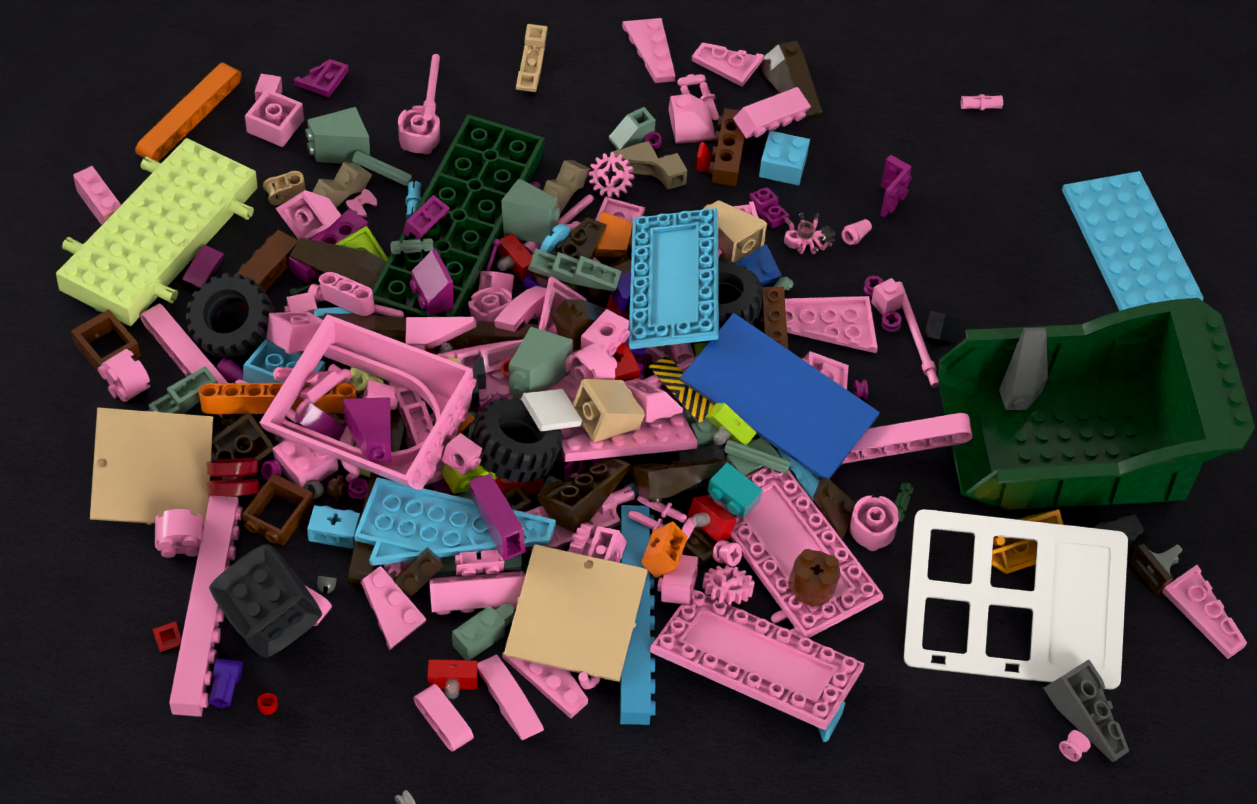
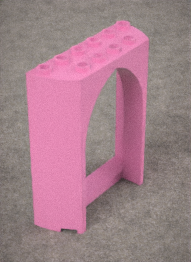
[260,314,476,490]

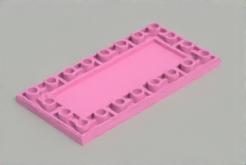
[707,467,884,638]
[650,590,864,731]

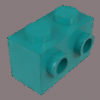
[707,462,763,519]

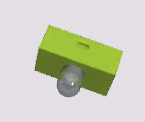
[705,403,757,446]

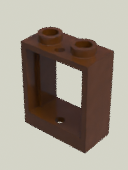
[71,309,141,378]
[242,473,314,546]

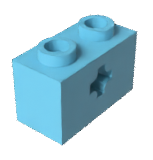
[307,505,360,549]

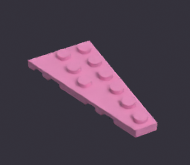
[757,296,878,353]
[560,413,698,462]

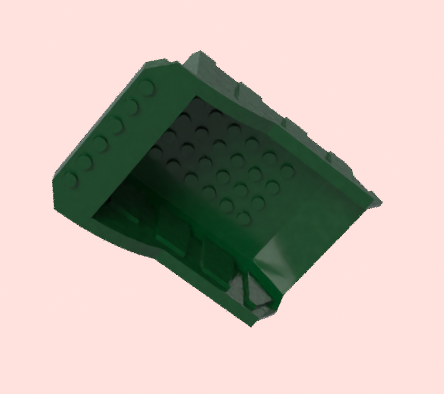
[938,298,1255,510]

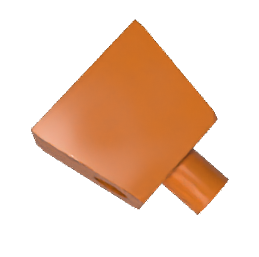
[594,212,633,258]

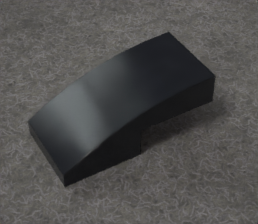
[470,357,486,408]

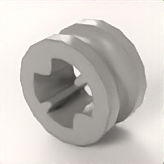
[395,790,416,804]

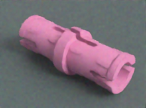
[961,94,1003,110]

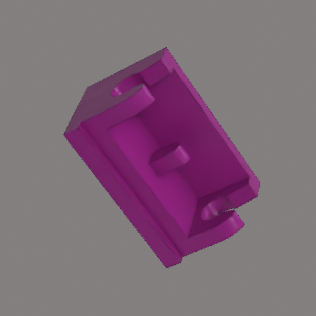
[403,195,450,240]

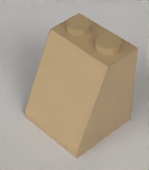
[703,200,767,263]
[573,379,645,442]

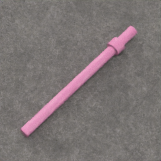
[423,54,440,121]
[896,281,939,388]

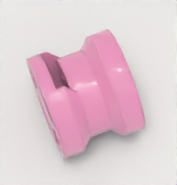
[713,540,742,566]
[1059,730,1091,762]

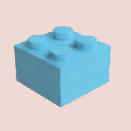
[759,131,810,185]

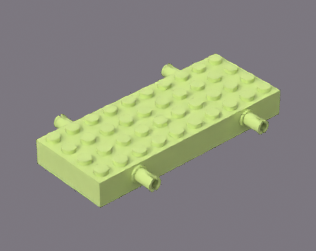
[56,138,257,326]

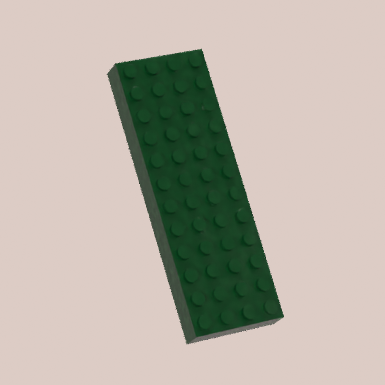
[372,114,545,317]

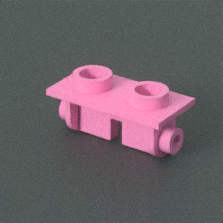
[455,549,504,577]

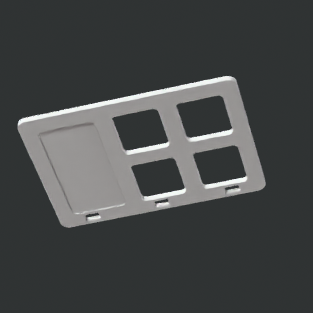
[904,509,1128,690]

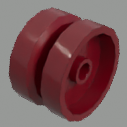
[206,458,259,497]

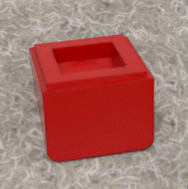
[696,142,714,173]
[152,621,182,652]

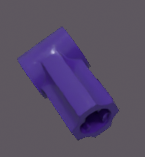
[209,658,243,708]

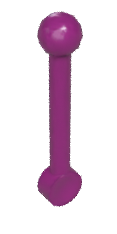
[486,238,501,271]

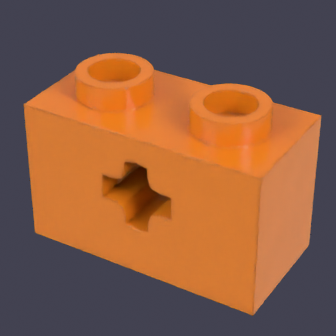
[641,521,688,578]

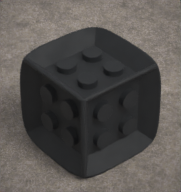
[209,544,322,657]

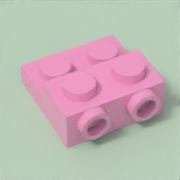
[801,351,848,390]

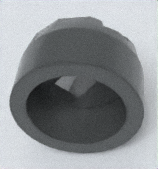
[303,480,324,500]
[317,576,337,593]

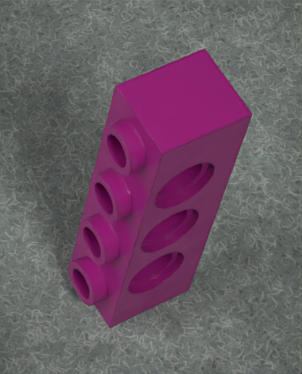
[289,209,368,285]

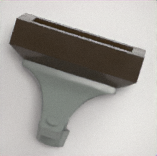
[1127,544,1182,595]

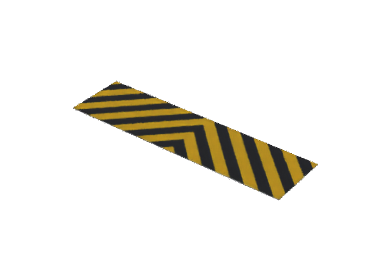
[648,355,714,423]

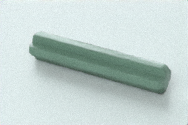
[352,151,412,186]
[724,440,790,473]

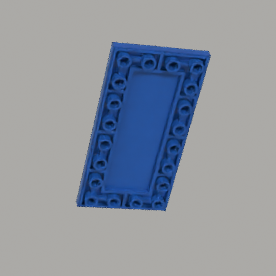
[680,313,880,479]

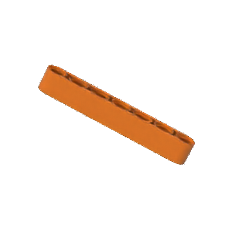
[135,63,242,162]
[199,383,357,414]

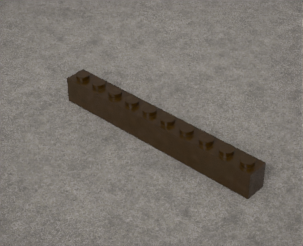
[322,313,540,352]

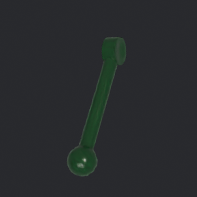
[290,281,320,296]

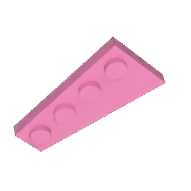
[502,652,588,719]

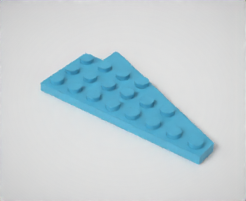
[354,477,556,566]

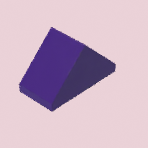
[610,272,631,314]

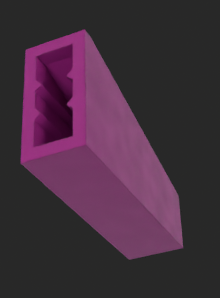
[344,398,391,463]
[469,474,526,561]

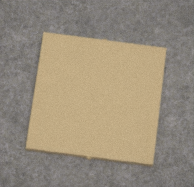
[90,408,213,527]
[504,544,648,682]

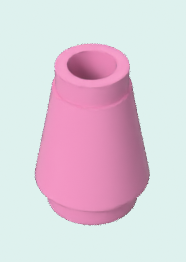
[842,219,872,245]

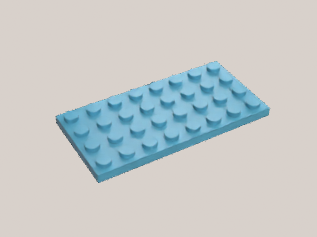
[1062,171,1203,311]

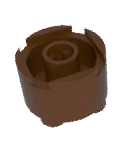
[788,549,840,605]

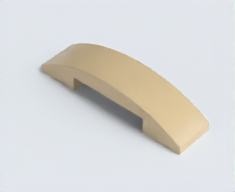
[516,24,547,92]

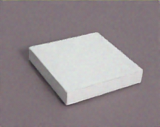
[521,389,582,431]

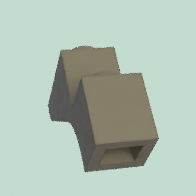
[610,141,687,190]
[543,160,590,214]
[312,162,372,208]

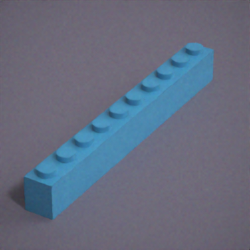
[620,505,655,725]

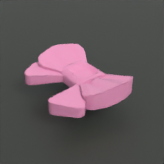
[346,189,377,217]

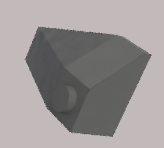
[999,328,1048,410]
[1044,660,1129,762]

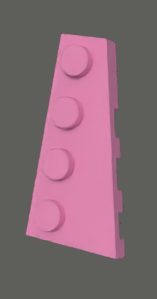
[622,18,675,83]
[1162,565,1247,659]

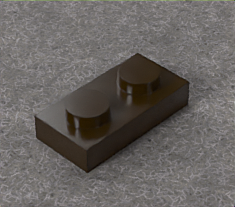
[394,547,445,597]

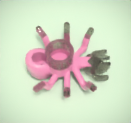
[784,212,836,254]

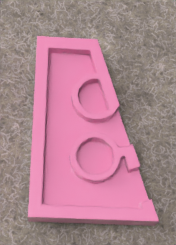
[692,43,764,87]
[361,566,427,651]

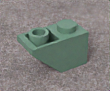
[609,107,656,149]

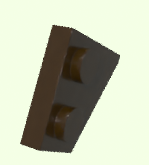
[813,477,856,539]
[678,521,732,566]

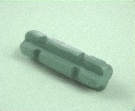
[391,238,433,254]

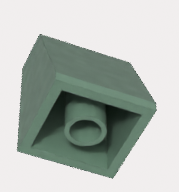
[306,107,370,165]
[501,179,560,244]
[509,327,573,398]

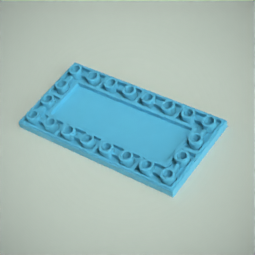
[629,208,719,349]

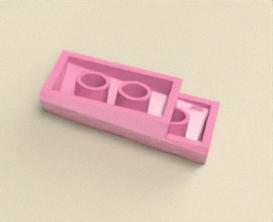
[539,276,586,353]

